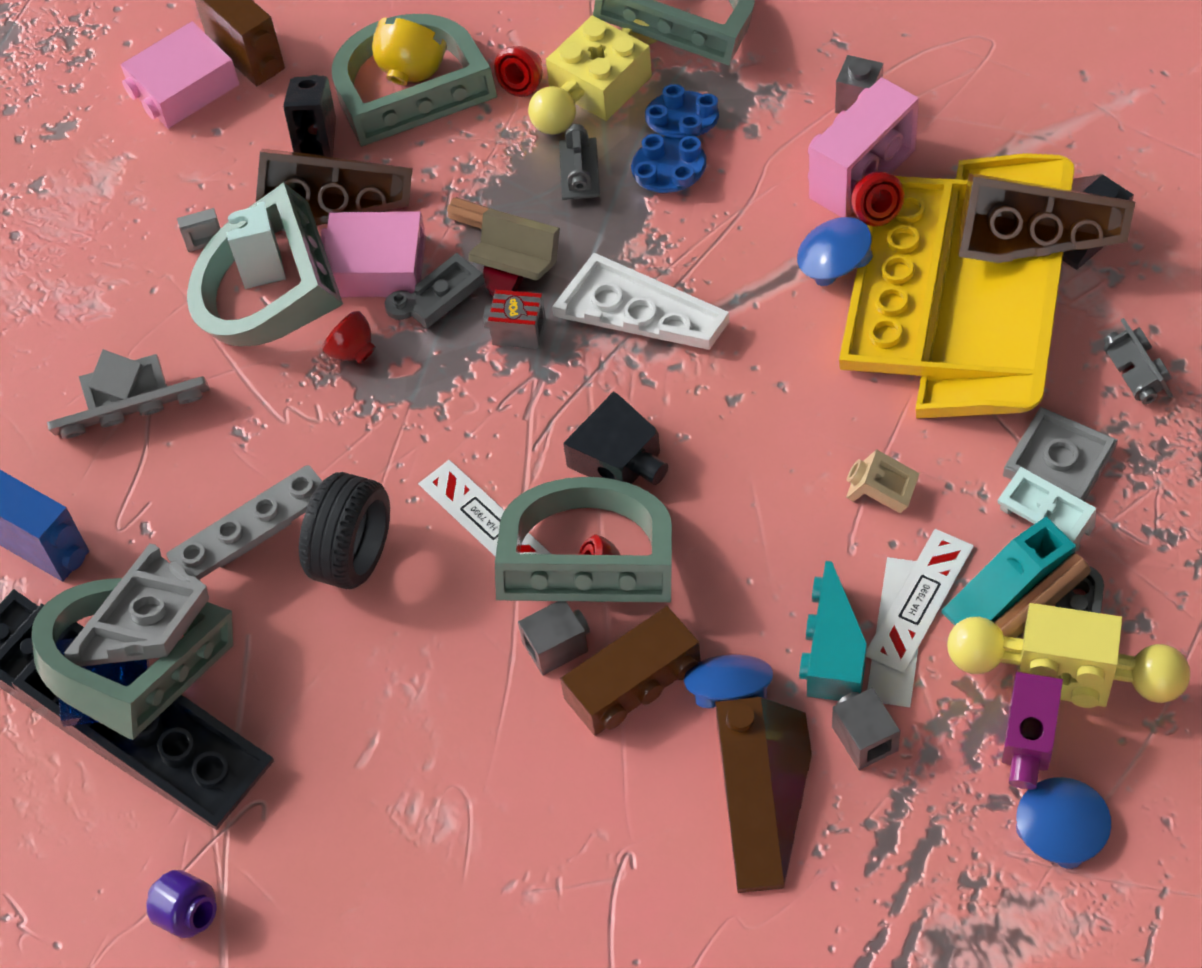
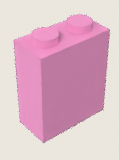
[120,21,240,129]
[321,211,426,297]

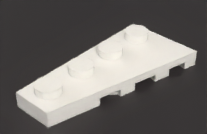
[552,253,730,350]

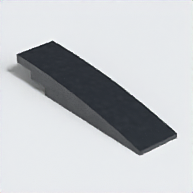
[0,589,274,830]

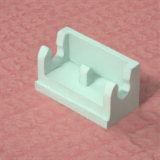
[226,201,286,289]
[998,467,1096,552]

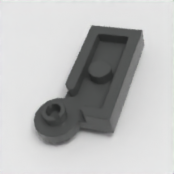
[384,253,485,328]

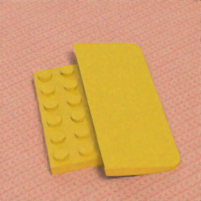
[839,153,1074,419]

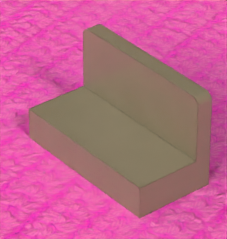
[468,208,560,280]

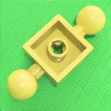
[528,0,658,135]
[947,603,1190,708]

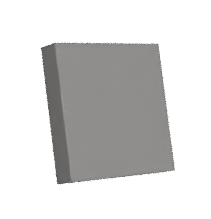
[1003,407,1118,502]

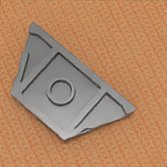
[64,543,209,666]

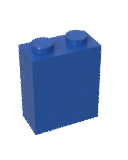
[0,470,89,582]

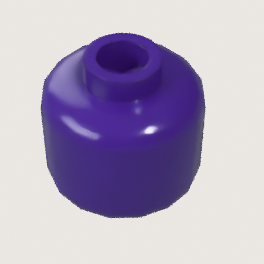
[146,870,217,938]

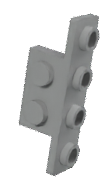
[47,354,210,439]
[166,465,322,580]

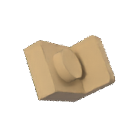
[846,449,920,513]

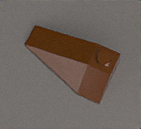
[256,149,413,231]
[958,173,1136,263]
[715,697,812,893]

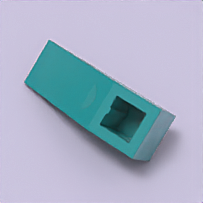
[942,516,1076,626]
[799,561,867,701]

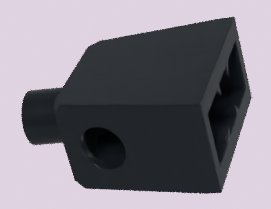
[283,75,336,157]
[563,391,668,485]

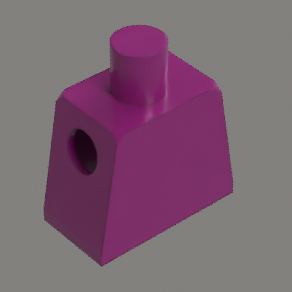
[1002,672,1063,790]

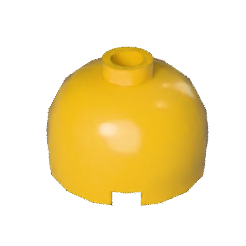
[372,18,447,86]

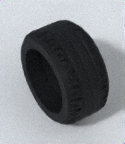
[299,472,390,589]

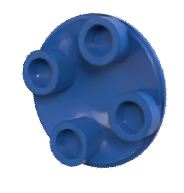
[645,84,719,138]
[631,134,707,193]
[797,217,873,286]
[684,654,773,708]
[1016,777,1111,869]

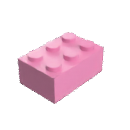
[808,77,919,217]

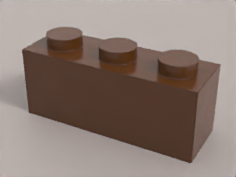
[560,606,701,736]

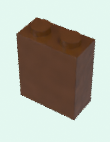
[195,0,285,87]

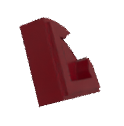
[483,266,523,297]

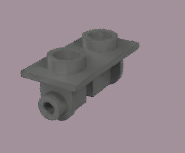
[559,124,600,200]
[1104,318,1173,404]

